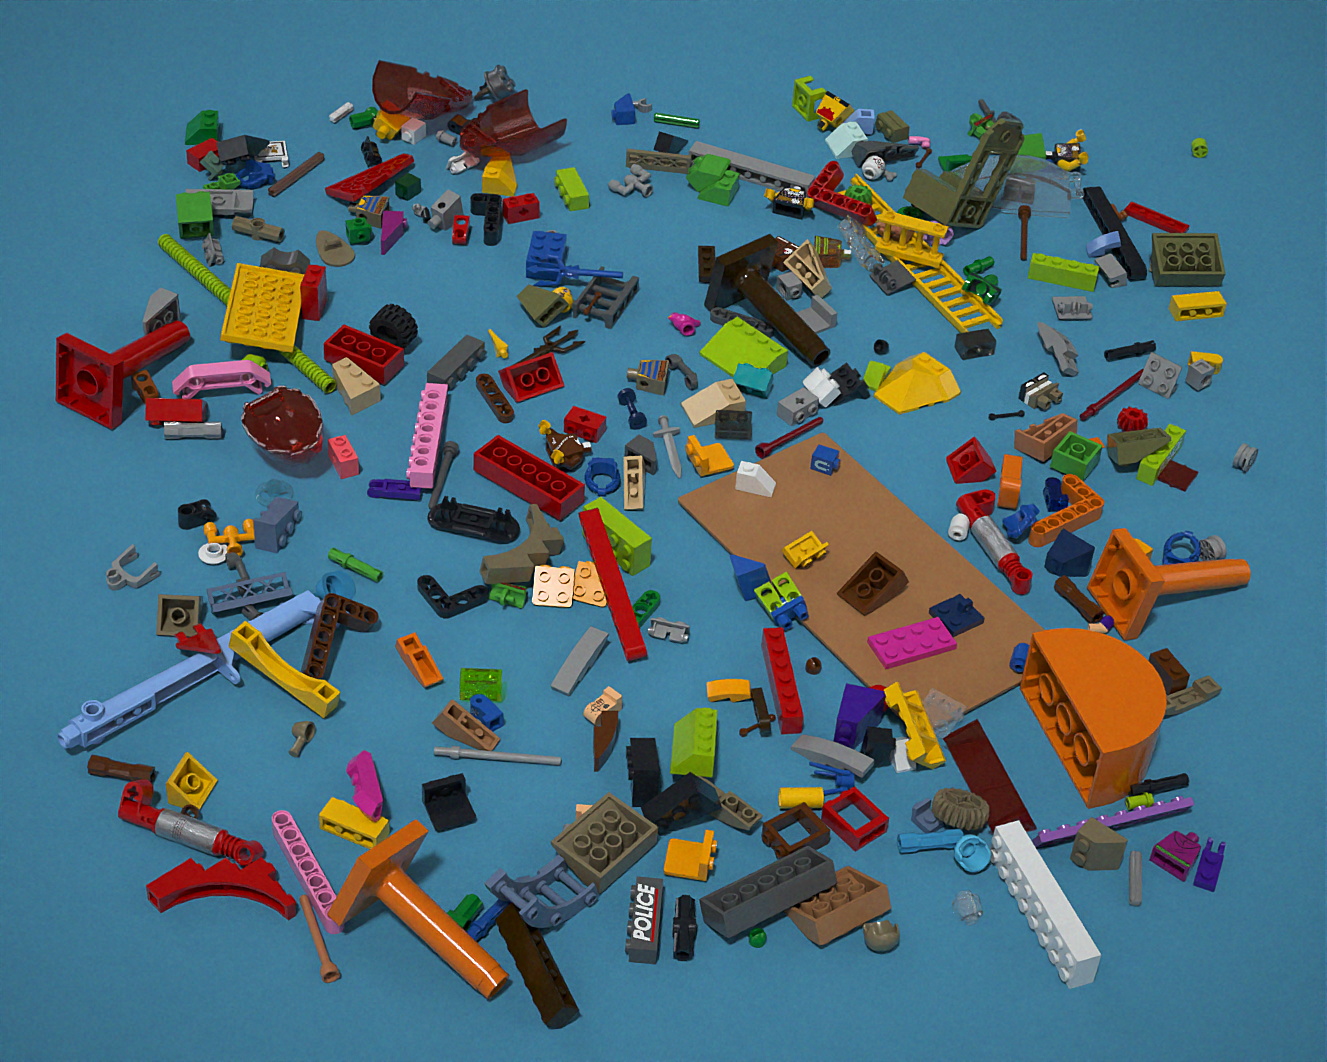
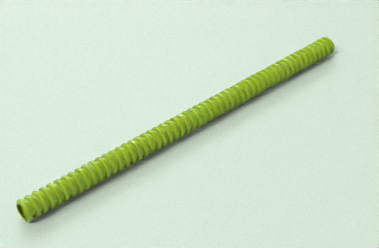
[158,234,337,394]

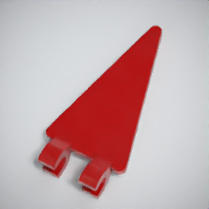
[174,623,221,654]

